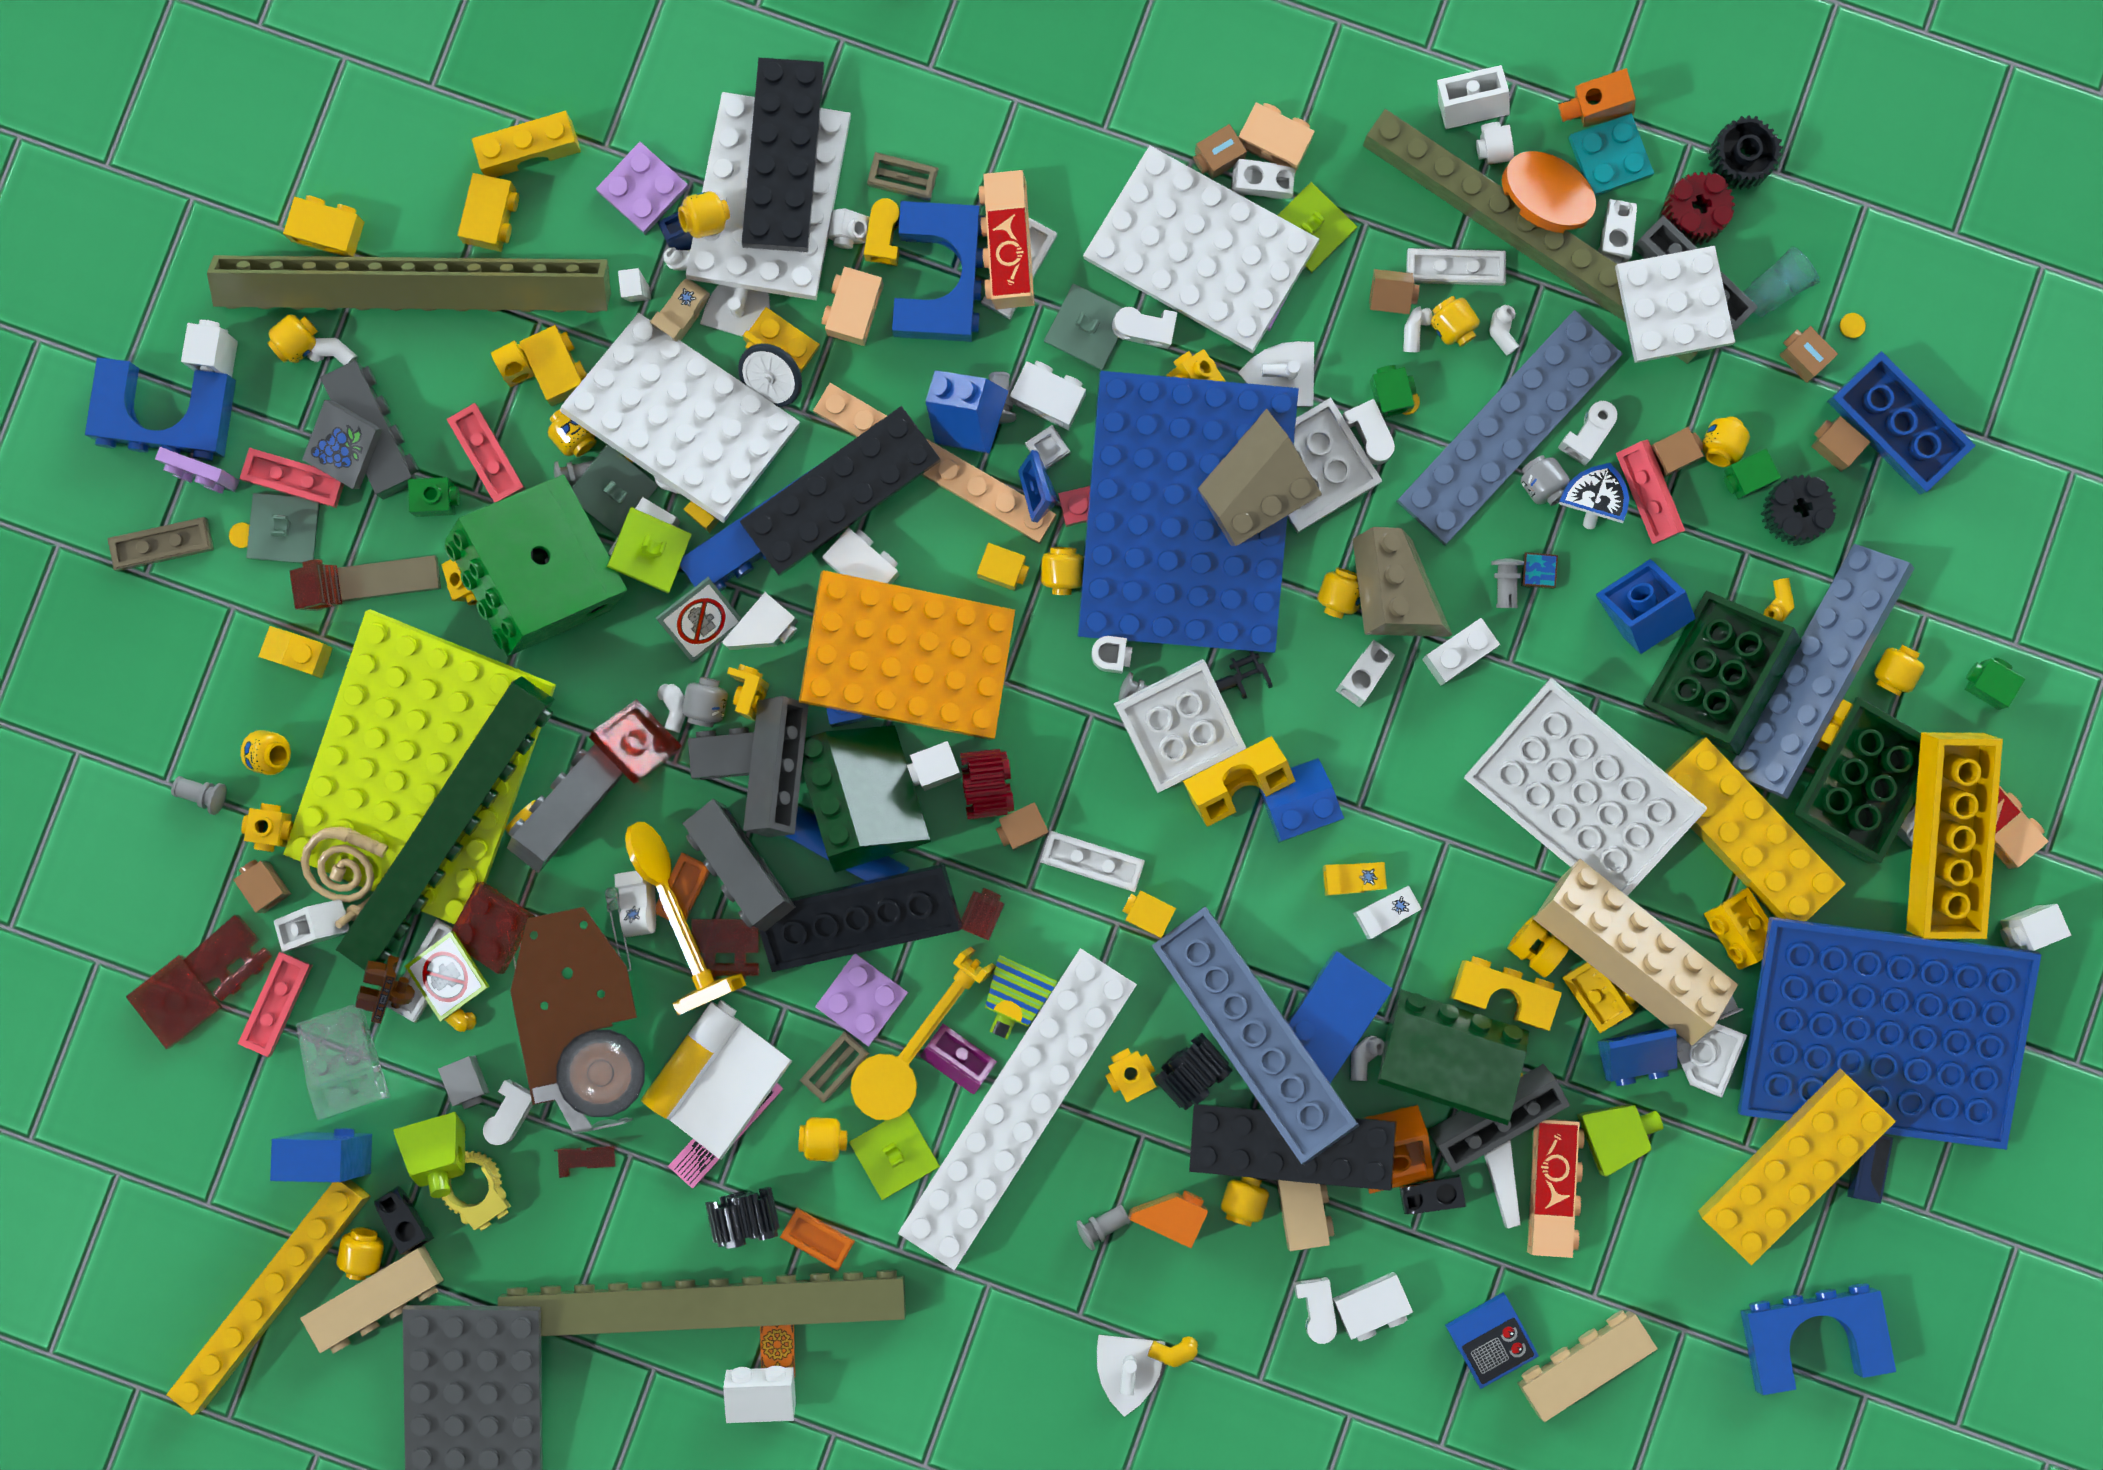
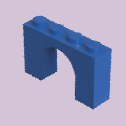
[892,201,986,342]
[85,357,236,461]
[1740,1283,1896,1395]

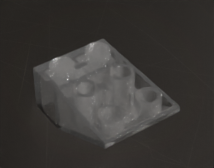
[296,1003,390,1120]

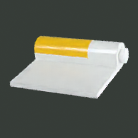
[640,1000,792,1160]

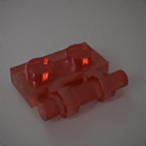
[185,915,273,1001]
[692,919,760,980]

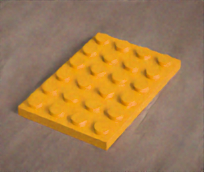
[799,570,1015,740]

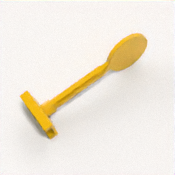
[625,822,746,1015]
[851,947,996,1120]

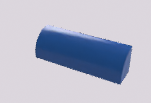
[785,805,910,881]

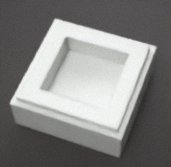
[1025,425,1071,470]

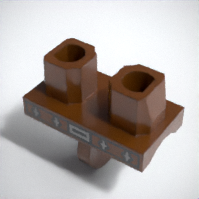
[355,955,415,1024]

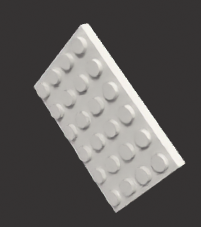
[686,92,851,300]
[1083,145,1319,353]
[560,313,800,523]
[1464,678,1707,896]

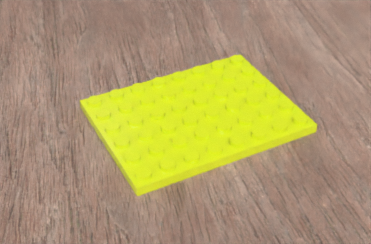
[283,609,556,929]

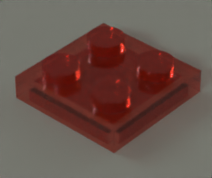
[589,699,682,785]
[452,882,535,974]
[126,955,222,1049]

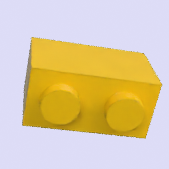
[457,173,519,252]
[283,195,365,257]
[519,325,587,406]

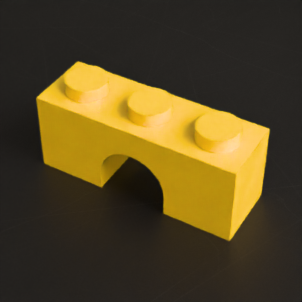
[471,111,581,177]
[1183,736,1296,827]
[1450,956,1562,1031]

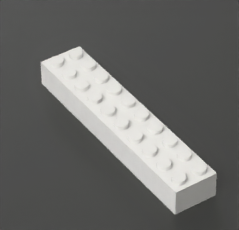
[898,948,1137,1270]

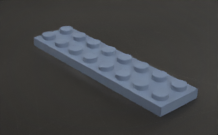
[1396,310,1623,546]
[1732,544,1915,799]
[1151,907,1359,1165]

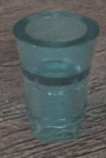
[1743,246,1820,317]

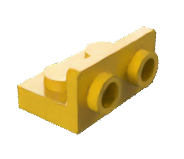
[742,307,820,373]
[727,664,770,721]
[1704,887,1769,970]
[1562,962,1639,1033]

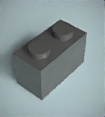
[688,727,754,780]

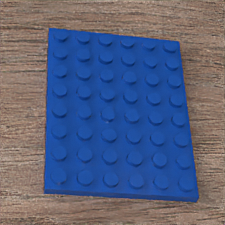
[1077,371,1299,653]
[1738,917,2041,1150]

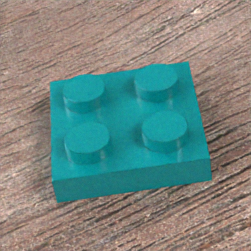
[1568,113,1654,197]

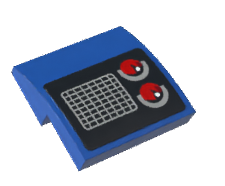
[1445,1292,1539,1389]

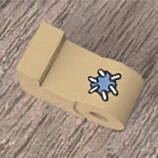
[650,278,710,342]

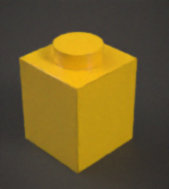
[977,543,1029,591]
[1122,890,1176,939]

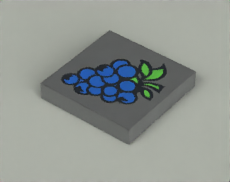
[302,400,383,489]

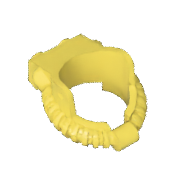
[442,1151,511,1231]

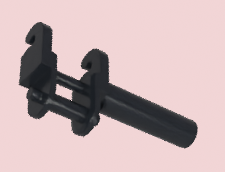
[1215,651,1273,699]

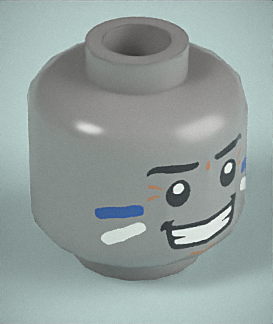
[1521,455,1570,506]
[682,677,728,727]

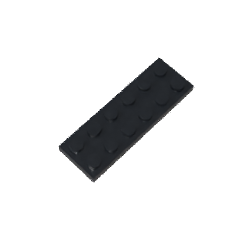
[742,57,824,252]
[740,406,941,576]
[759,864,963,972]
[1189,1104,1397,1191]

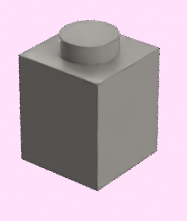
[438,1055,490,1109]

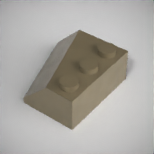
[1197,409,1322,546]
[1352,527,1452,637]

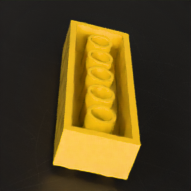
[1906,732,2003,939]
[1665,737,1845,921]
[1698,1068,1896,1266]

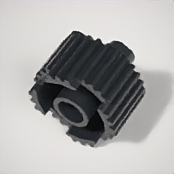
[1708,115,1783,190]
[1761,475,1836,546]
[1153,1033,1232,1110]
[705,1187,780,1249]

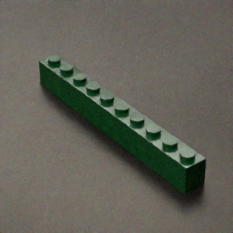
[336,676,555,970]

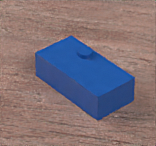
[1827,351,1976,495]
[1287,951,1393,1083]
[270,1128,372,1182]

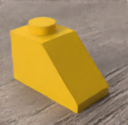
[258,626,333,679]

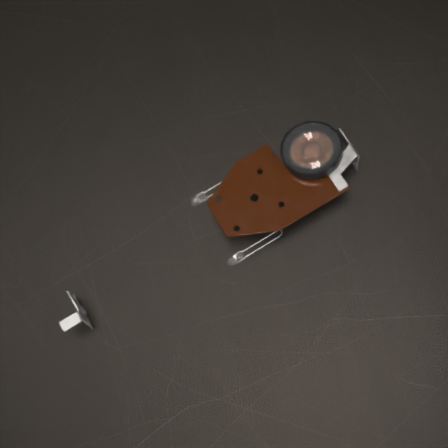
[504,887,645,1135]

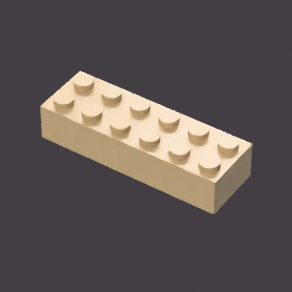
[1533,859,1738,1045]

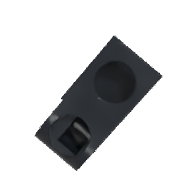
[1399,1174,1466,1214]
[374,1186,434,1254]

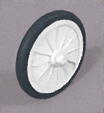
[738,344,802,407]

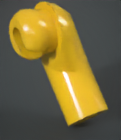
[1763,578,1794,622]
[444,1009,476,1032]
[1147,1336,1198,1367]

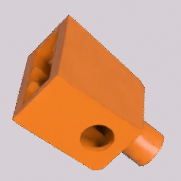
[1558,68,1636,127]

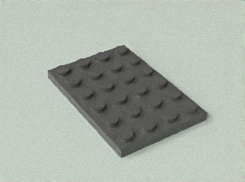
[402,1305,543,1470]

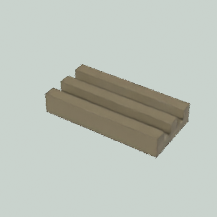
[867,152,939,202]
[799,1031,870,1103]

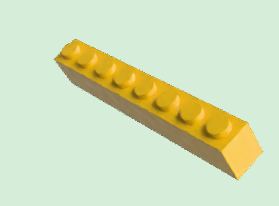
[166,1179,371,1416]

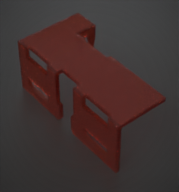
[554,1145,615,1178]

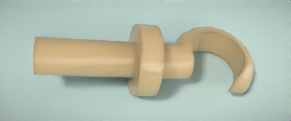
[335,897,370,928]

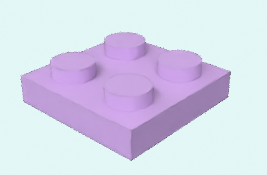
[596,142,689,235]
[155,447,240,494]
[815,954,909,1047]

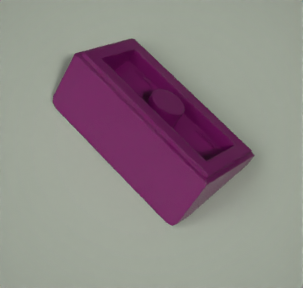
[920,1024,997,1094]

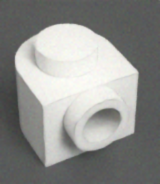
[1476,122,1514,165]
[828,208,870,249]
[1091,636,1132,674]

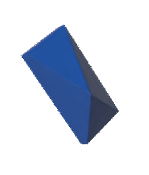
[1018,450,1059,522]

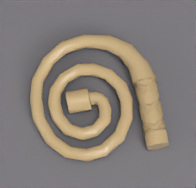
[300,827,388,902]

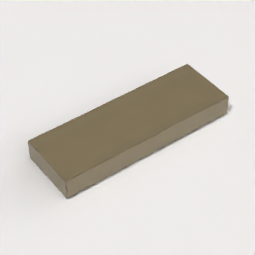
[108,517,214,571]
[337,555,441,602]

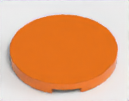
[1502,151,1596,233]

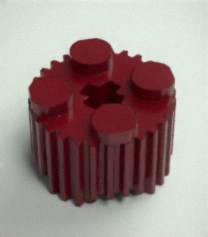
[1661,172,1735,246]
[960,749,1014,819]

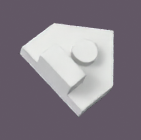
[1677,1023,1747,1098]

